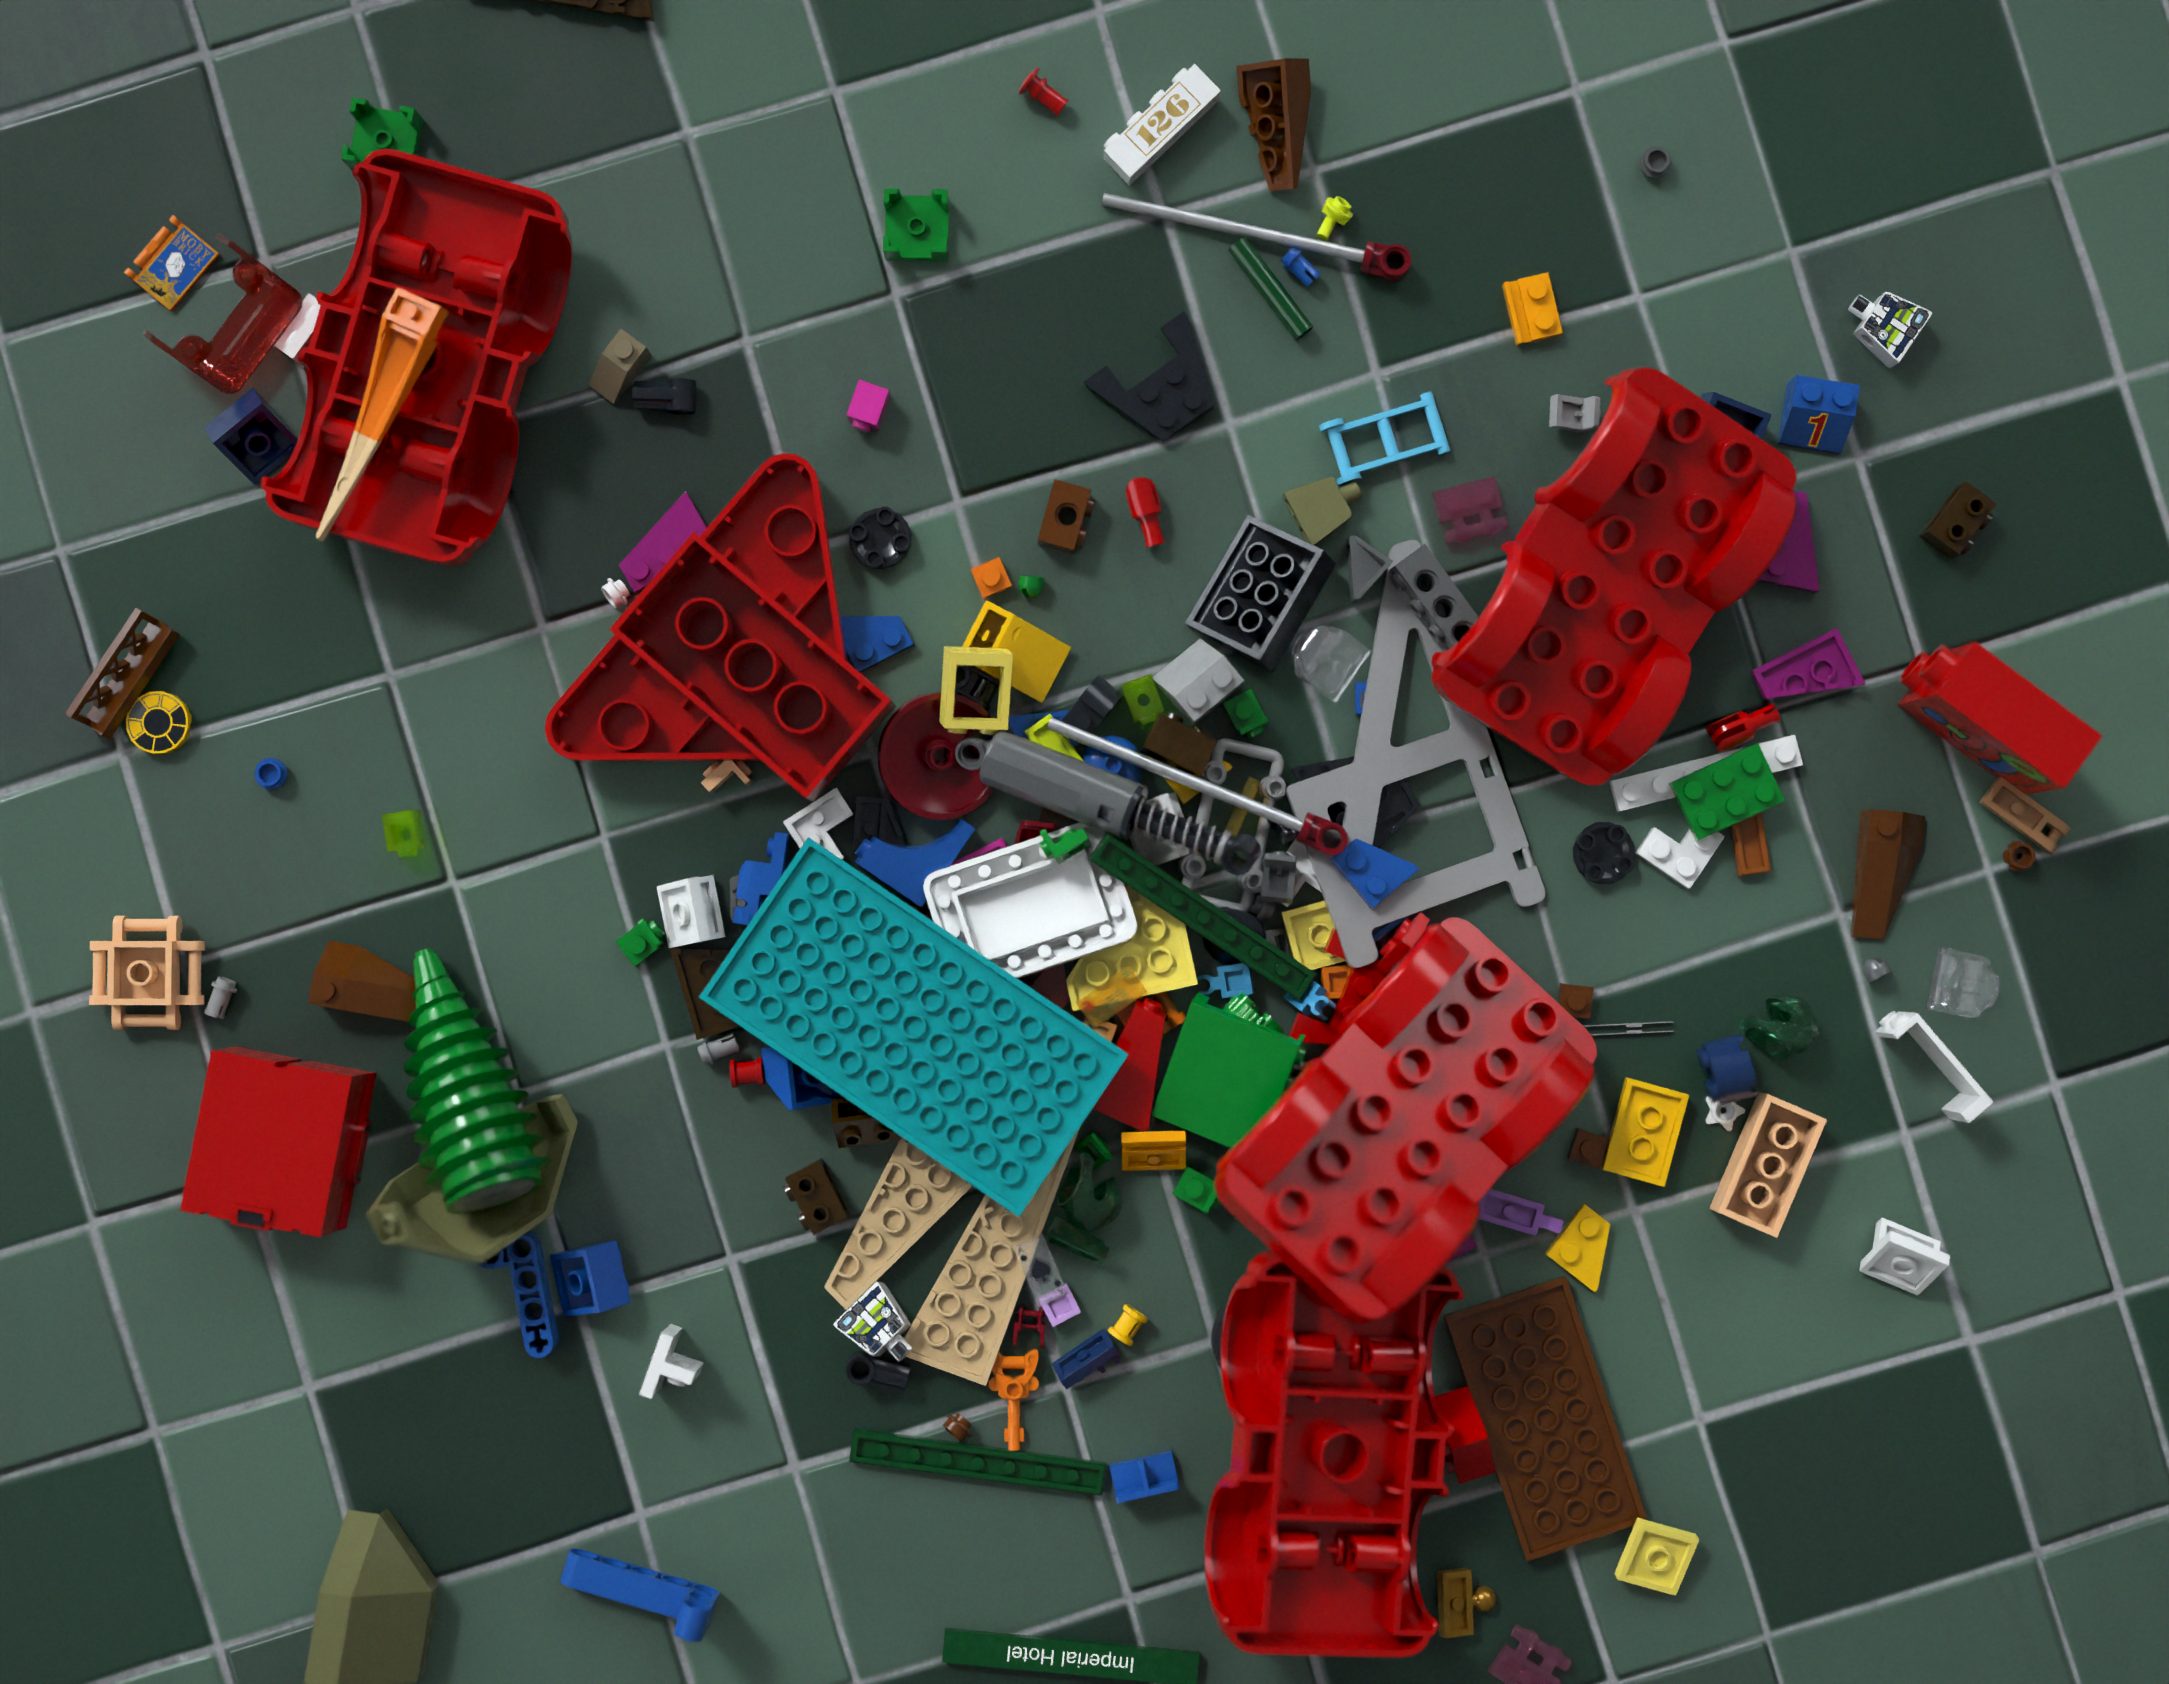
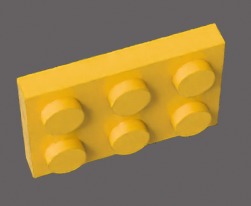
[1601,1077,1689,1187]

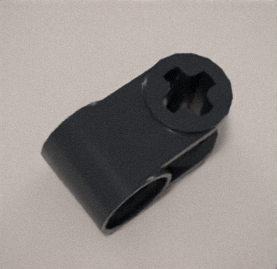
[955,665,999,711]

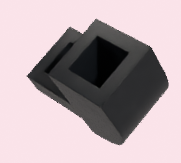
[1062,675,1124,734]

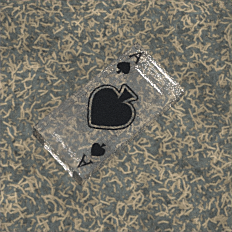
[1013,1234,1068,1306]

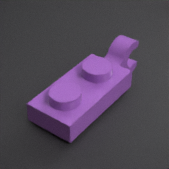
[1478,1188,1564,1236]

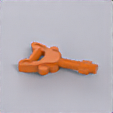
[988,1348,1039,1451]

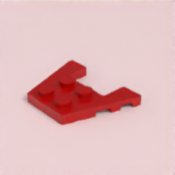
[1288,927,1392,1044]

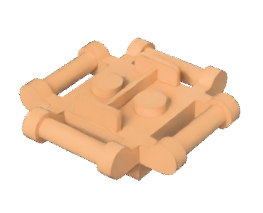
[89,916,205,1030]

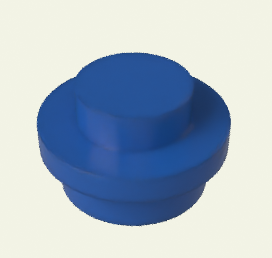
[255,758,288,790]

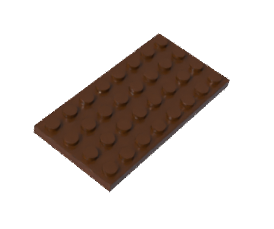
[1444,1276,1647,1562]

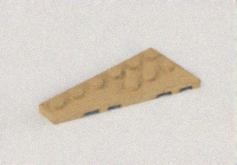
[824,1137,973,1310]

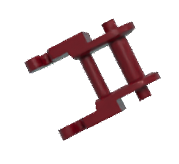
[1013,1305,1046,1348]

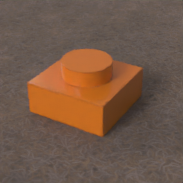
[971,557,1012,600]
[1320,965,1352,999]

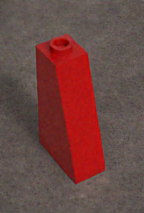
[1092,998,1167,1132]

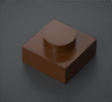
[1558,983,1593,1019]
[1567,1128,1609,1169]

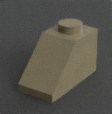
[589,328,652,405]

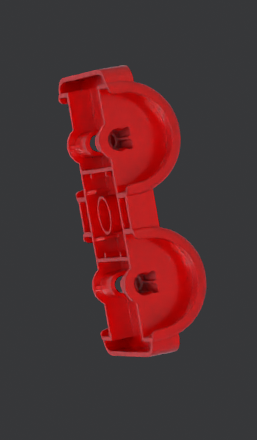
[261,149,573,567]
[1431,367,1797,786]
[1215,918,1597,1324]
[1204,1250,1464,1657]

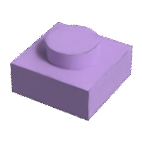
[1038,1282,1081,1327]

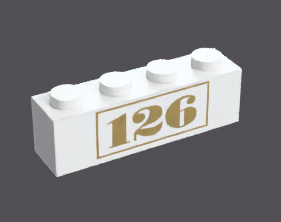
[1103,64,1221,186]

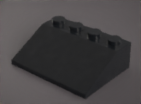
[1185,515,1336,672]

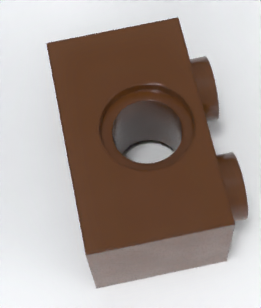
[1037,479,1096,554]

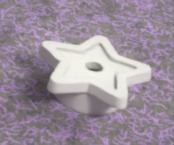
[1705,1096,1745,1131]

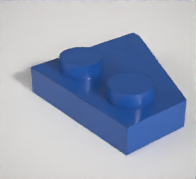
[841,616,914,673]

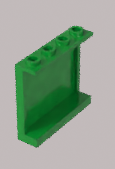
[1151,993,1307,1148]

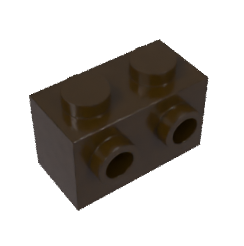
[1919,481,1997,558]
[1140,712,1218,777]
[831,1098,902,1148]
[783,1158,850,1235]

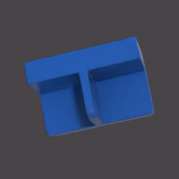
[1109,1450,1180,1503]

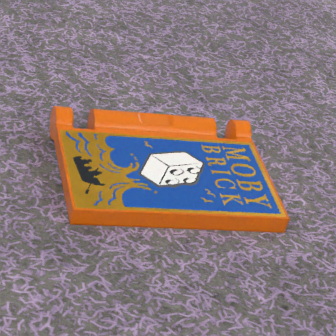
[124,215,220,312]

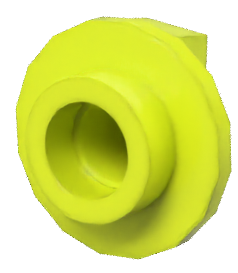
[1316,196,1353,241]

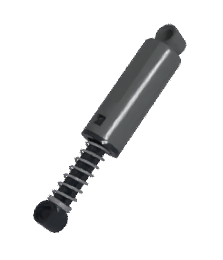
[955,730,1261,876]

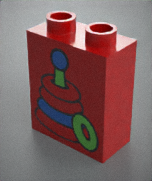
[1898,642,2103,794]

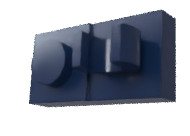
[1051,1328,1120,1390]

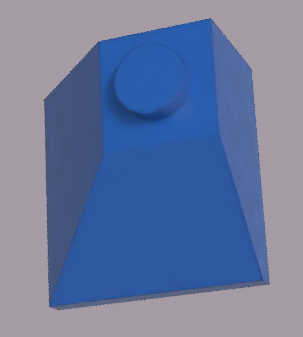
[761,1047,841,1110]

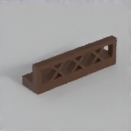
[65,607,180,740]

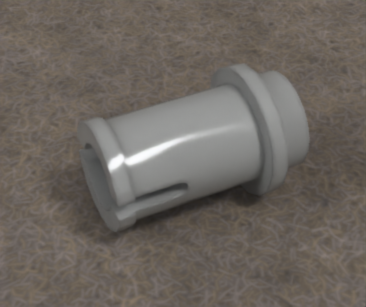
[204,976,237,1019]
[697,1032,740,1065]

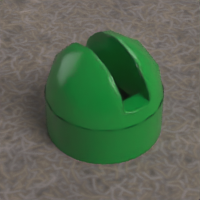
[1018,575,1044,598]

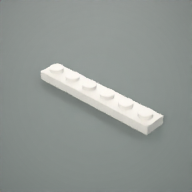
[1609,735,1803,812]

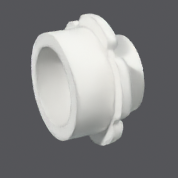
[601,578,630,608]

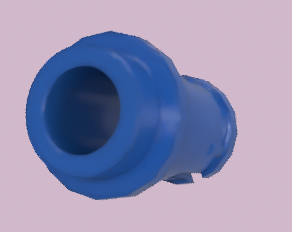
[1281,247,1321,288]

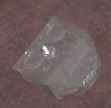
[1292,625,1371,703]
[1927,947,1999,1018]

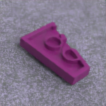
[1758,490,1820,593]
[619,491,707,594]
[1750,628,1866,700]

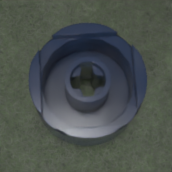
[1696,1034,1758,1105]

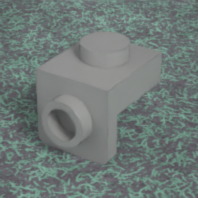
[1549,394,1601,432]

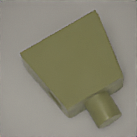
[1282,477,1363,546]

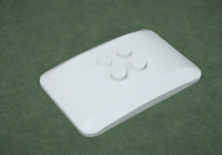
[923,822,1137,979]

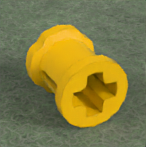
[1108,1304,1148,1346]

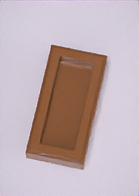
[1729,811,1771,877]

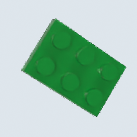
[1669,743,1785,841]

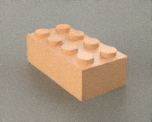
[1709,1092,1827,1238]

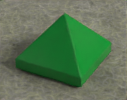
[1074,1133,1113,1170]

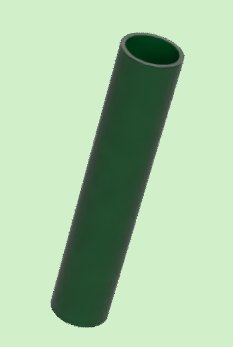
[1228,236,1313,340]

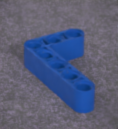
[560,1548,720,1642]

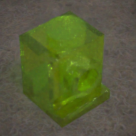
[1121,674,1164,725]
[381,809,425,858]

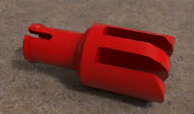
[1126,477,1165,548]
[1705,703,1781,754]

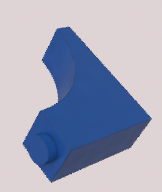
[855,819,975,907]

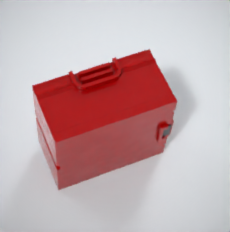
[180,1046,377,1237]

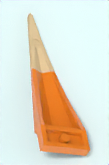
[316,288,448,542]

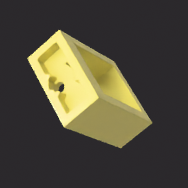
[939,646,1013,735]

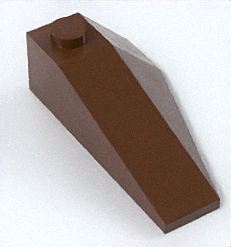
[1237,58,1311,191]
[1851,809,1925,939]
[307,940,416,1022]

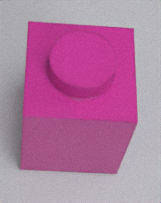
[847,380,891,433]

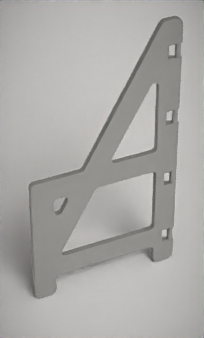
[1286,539,1546,968]

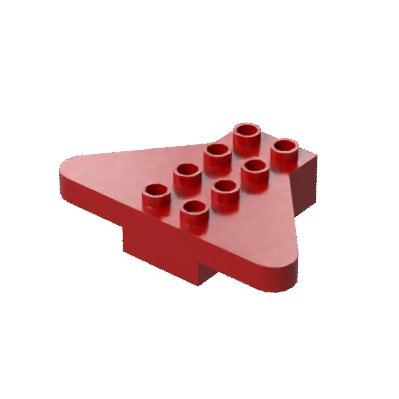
[545,453,896,802]

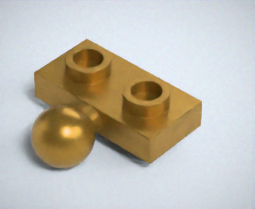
[1437,1568,1497,1638]

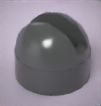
[1863,957,1892,984]

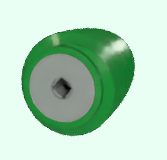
[404,948,552,1214]

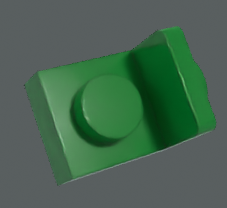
[1223,689,1269,739]
[1038,828,1091,865]
[615,918,666,967]
[1172,1166,1220,1214]

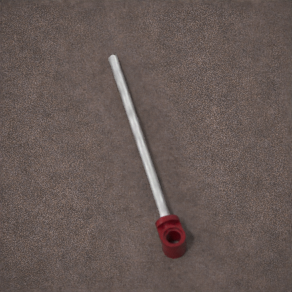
[1102,193,1411,282]
[1047,718,1348,855]

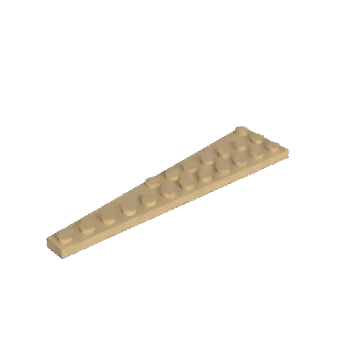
[904,1014,1117,1386]

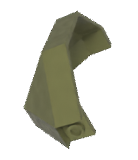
[366,1094,578,1264]
[304,1508,439,1684]

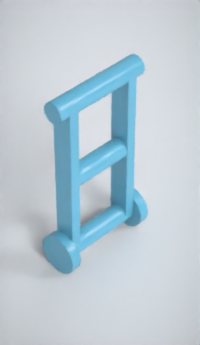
[1319,391,1451,486]

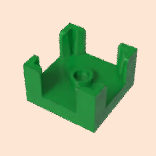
[341,97,423,170]
[883,189,949,261]

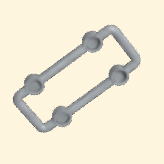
[1178,738,1286,913]

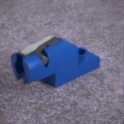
[729,832,791,925]

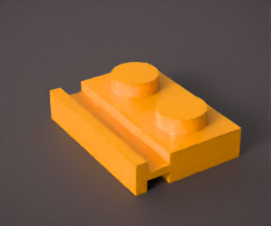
[1502,272,1563,346]
[1121,1131,1186,1171]

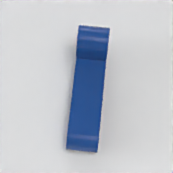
[478,1231,559,1358]

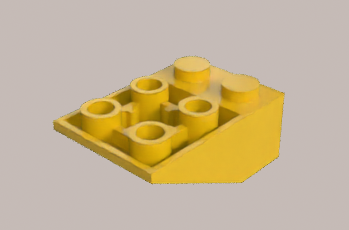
[962,600,1071,704]

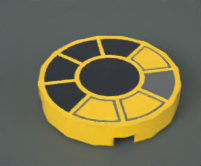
[126,691,192,754]

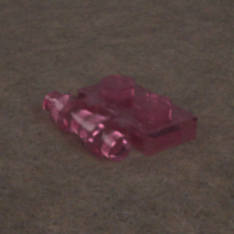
[1432,476,1508,544]
[1488,1625,1572,1684]

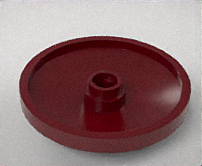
[877,692,995,820]

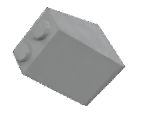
[1151,639,1244,727]

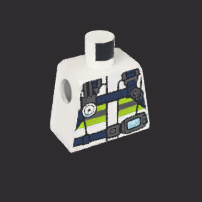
[1848,292,1932,368]
[833,1282,912,1362]

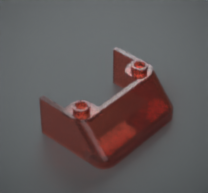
[143,233,303,394]

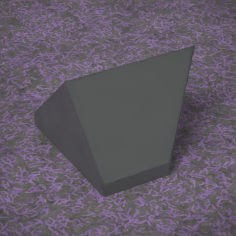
[1347,536,1393,603]

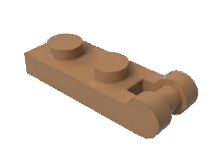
[1979,777,2071,855]

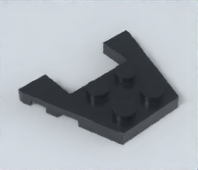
[1084,311,1214,443]
[1291,756,1420,849]

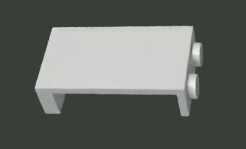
[1875,1011,1993,1123]

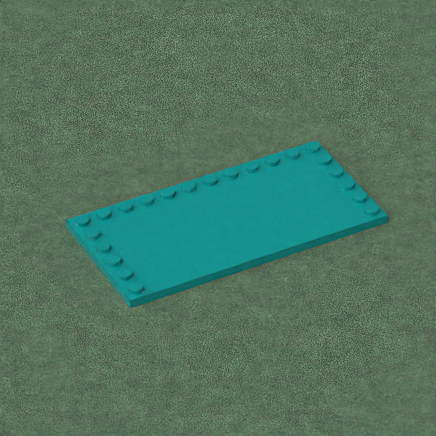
[699,837,1129,1217]

